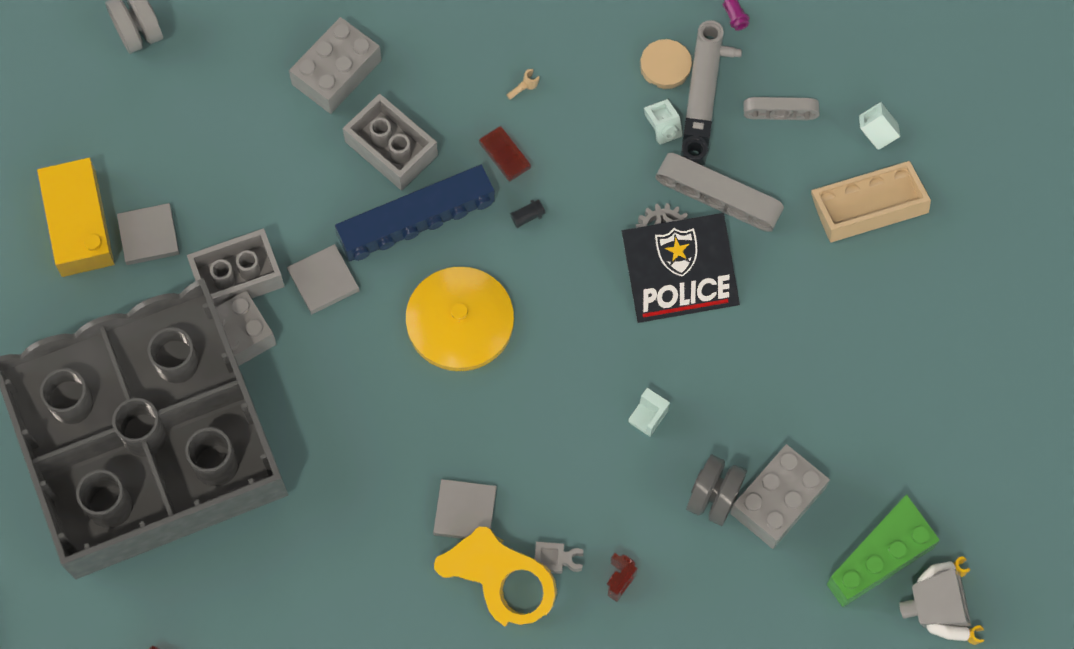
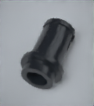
[510,199,546,228]

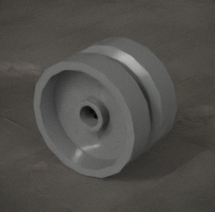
[686,454,748,526]

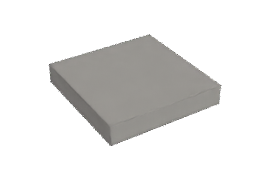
[117,203,180,265]
[287,244,359,315]
[433,479,496,539]

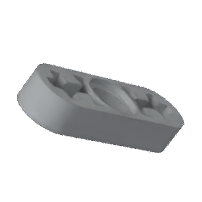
[743,97,819,120]

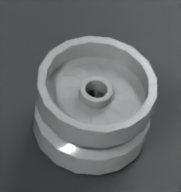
[105,0,163,54]

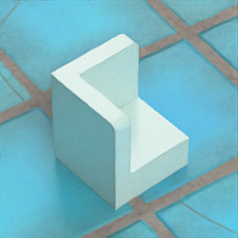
[859,102,900,149]
[628,388,670,437]

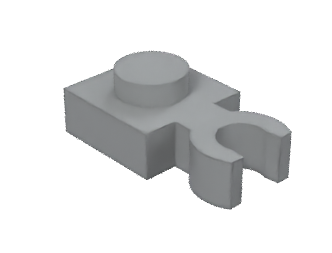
[535,542,584,574]

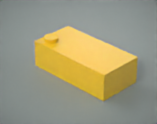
[37,157,115,277]

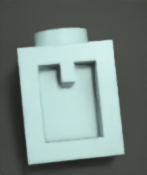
[644,99,683,144]

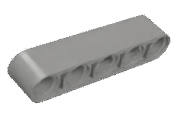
[655,153,784,232]

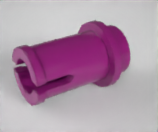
[722,0,749,31]

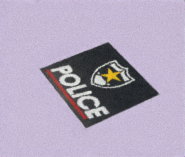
[621,213,740,323]

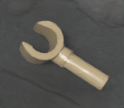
[506,69,540,100]

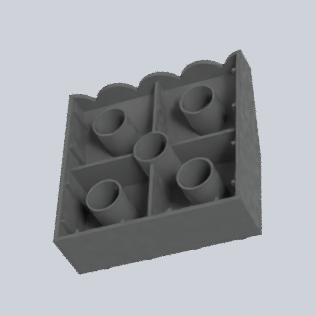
[0,278,289,580]

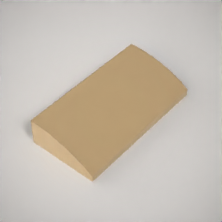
[811,161,931,243]

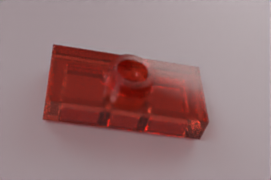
[479,126,531,182]

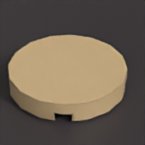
[640,39,692,89]

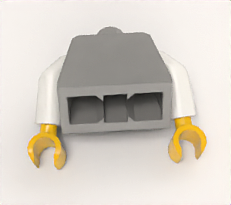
[899,556,984,645]

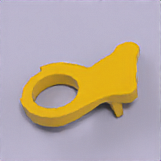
[434,527,557,627]

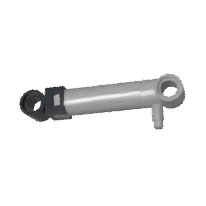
[680,20,742,166]

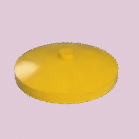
[406,267,514,371]

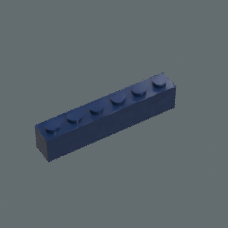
[335,164,495,262]

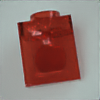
[607,553,637,602]

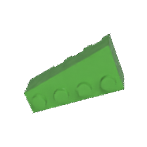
[826,494,940,607]

